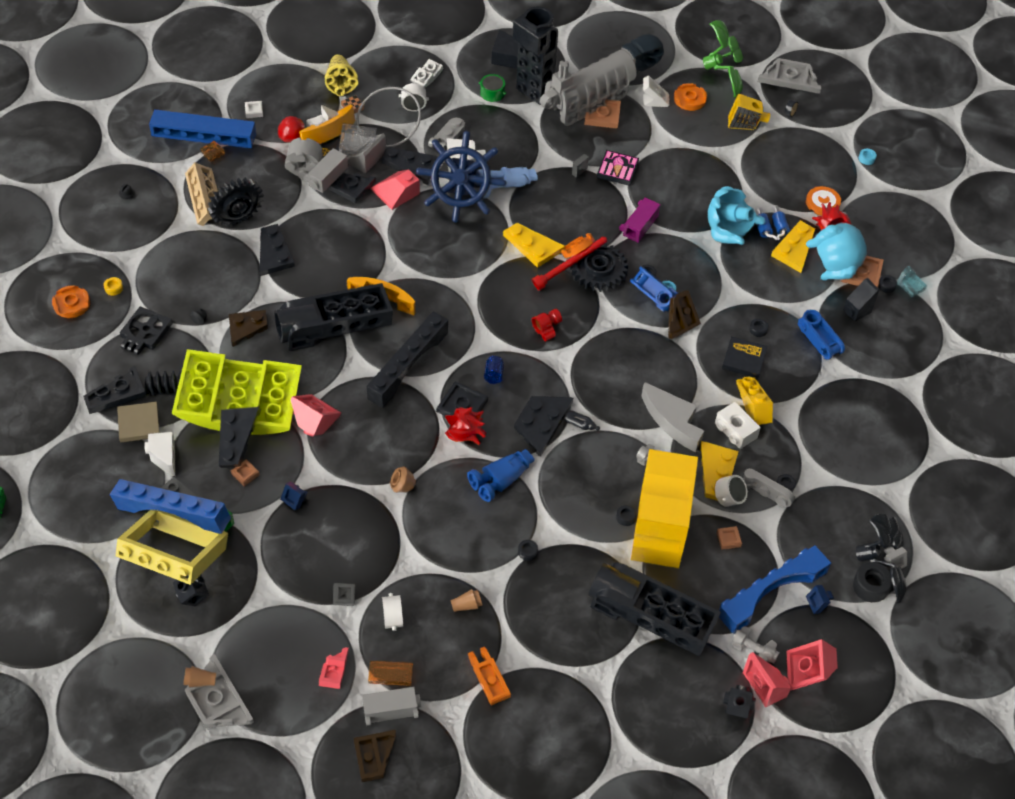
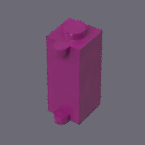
[619,198,660,243]

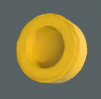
[104,277,123,296]

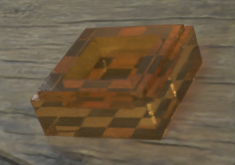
[200,141,225,162]

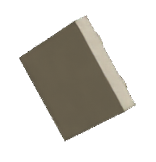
[117,402,160,442]

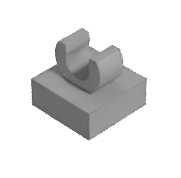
[884,546,907,571]

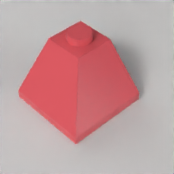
[371,169,420,210]
[291,394,341,437]
[786,639,838,691]
[743,652,791,707]

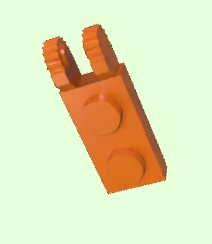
[468,646,511,705]

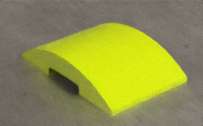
[172,349,302,435]

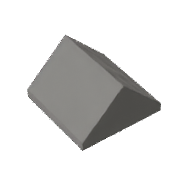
[347,133,386,173]

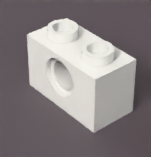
[715,402,761,449]

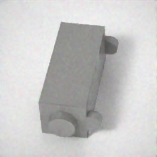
[304,148,348,193]
[362,687,421,726]

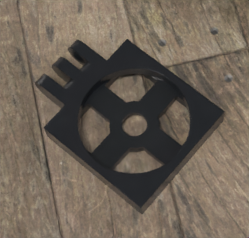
[120,306,173,355]

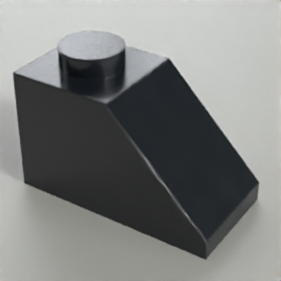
[843,278,879,321]

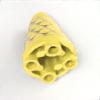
[325,55,358,96]

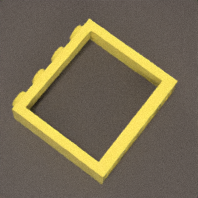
[115,510,228,585]

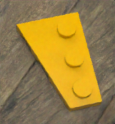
[771,220,815,273]
[503,223,565,268]
[700,441,739,501]

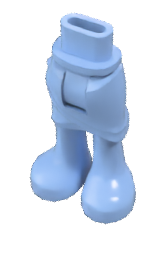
[476,167,538,199]

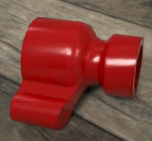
[532,309,562,342]

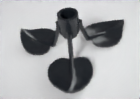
[856,513,906,604]

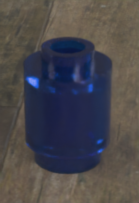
[484,355,504,384]

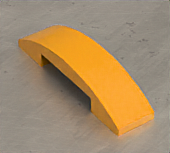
[299,104,356,144]
[347,277,416,315]

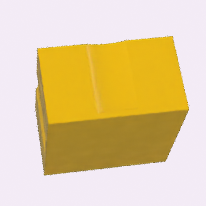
[631,449,698,568]

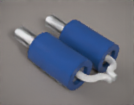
[756,205,790,240]

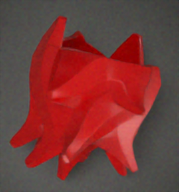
[812,202,851,230]
[445,407,487,445]

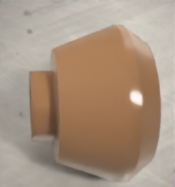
[390,466,416,493]

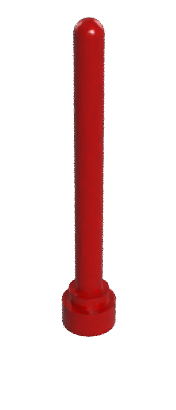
[531,236,607,291]

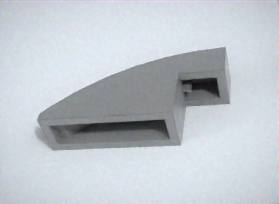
[642,382,705,452]

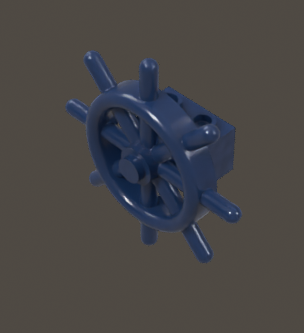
[416,131,506,223]

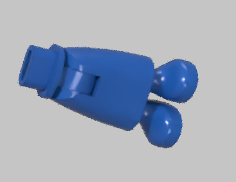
[467,449,535,502]

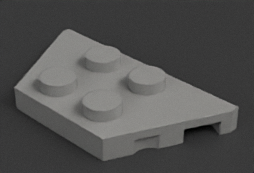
[757,58,821,94]
[185,654,254,728]

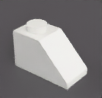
[145,432,175,476]

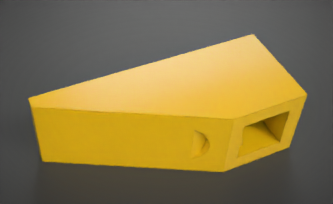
[736,377,773,425]

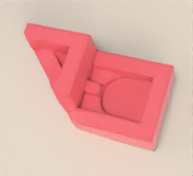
[319,647,349,689]

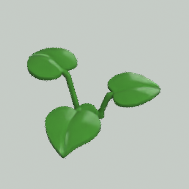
[703,20,743,97]

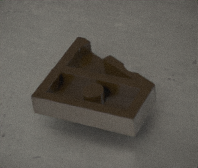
[668,290,701,339]
[229,310,268,347]
[354,730,396,782]

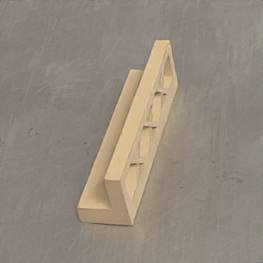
[185,162,218,226]

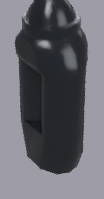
[565,411,600,431]

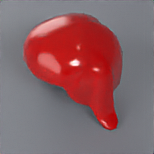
[278,116,305,143]

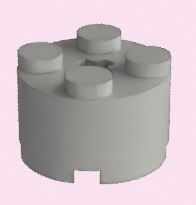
[285,138,323,180]

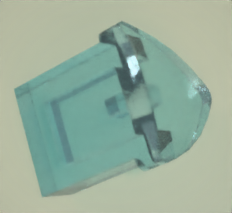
[897,266,927,297]

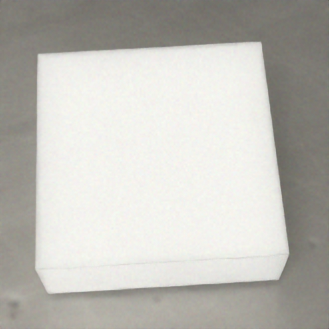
[245,101,263,118]

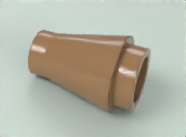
[451,589,482,612]
[183,666,216,688]

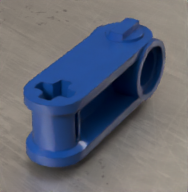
[630,266,678,312]
[798,309,845,360]

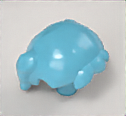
[708,186,766,245]
[806,223,867,280]

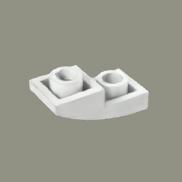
[410,59,443,88]

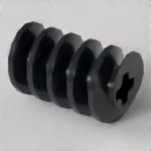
[144,370,182,396]

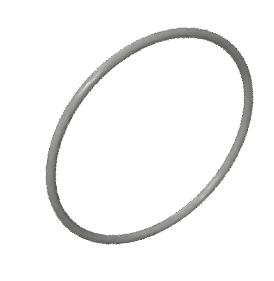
[356,87,421,147]

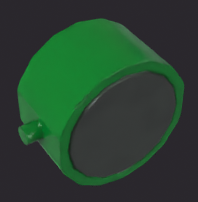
[479,74,507,102]

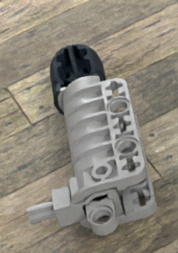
[540,34,664,126]

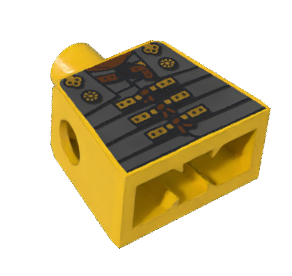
[728,94,770,130]

